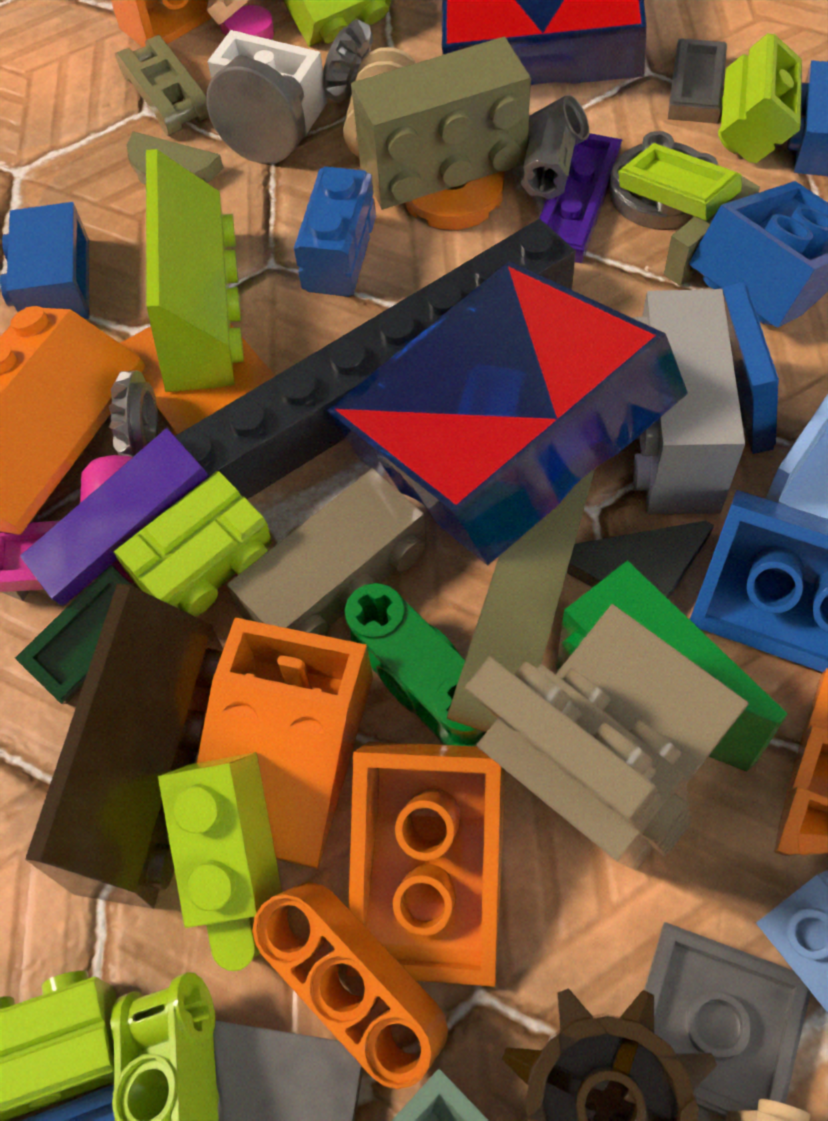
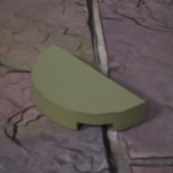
[127,131,223,185]

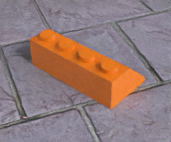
[0,306,146,535]

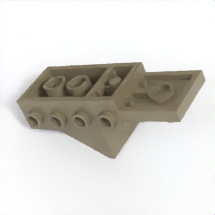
[464,604,748,871]

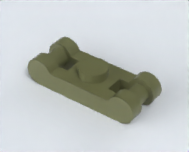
[115,35,210,136]

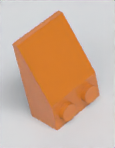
[347,741,505,987]

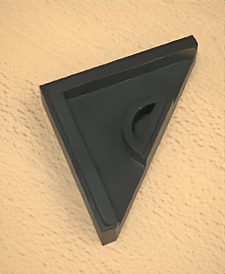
[567,520,714,599]

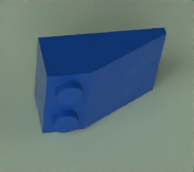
[689,181,828,328]

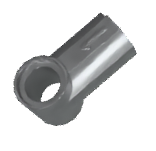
[520,94,589,200]

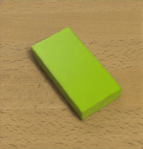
[618,143,742,221]

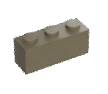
[227,468,427,636]

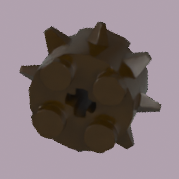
[502,988,717,1121]

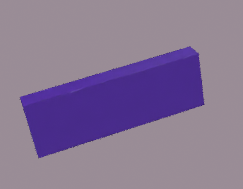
[540,133,622,263]
[20,428,210,606]

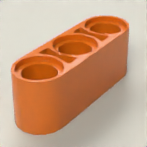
[253,882,448,1089]

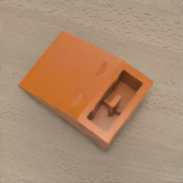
[197,617,373,870]

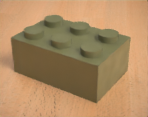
[351,36,531,210]

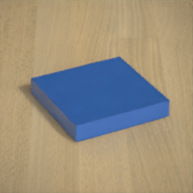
[721,282,779,454]

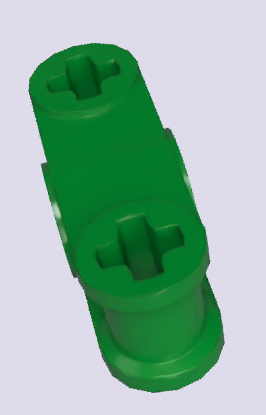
[345,583,487,746]

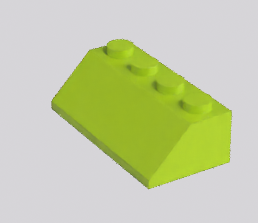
[146,149,244,392]

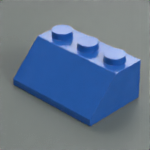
[690,490,828,672]

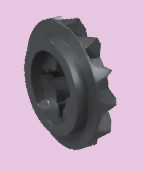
[323,19,373,103]
[108,371,158,457]

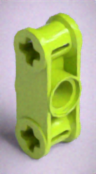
[110,972,219,1121]

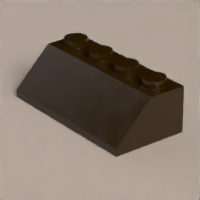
[25,583,223,909]

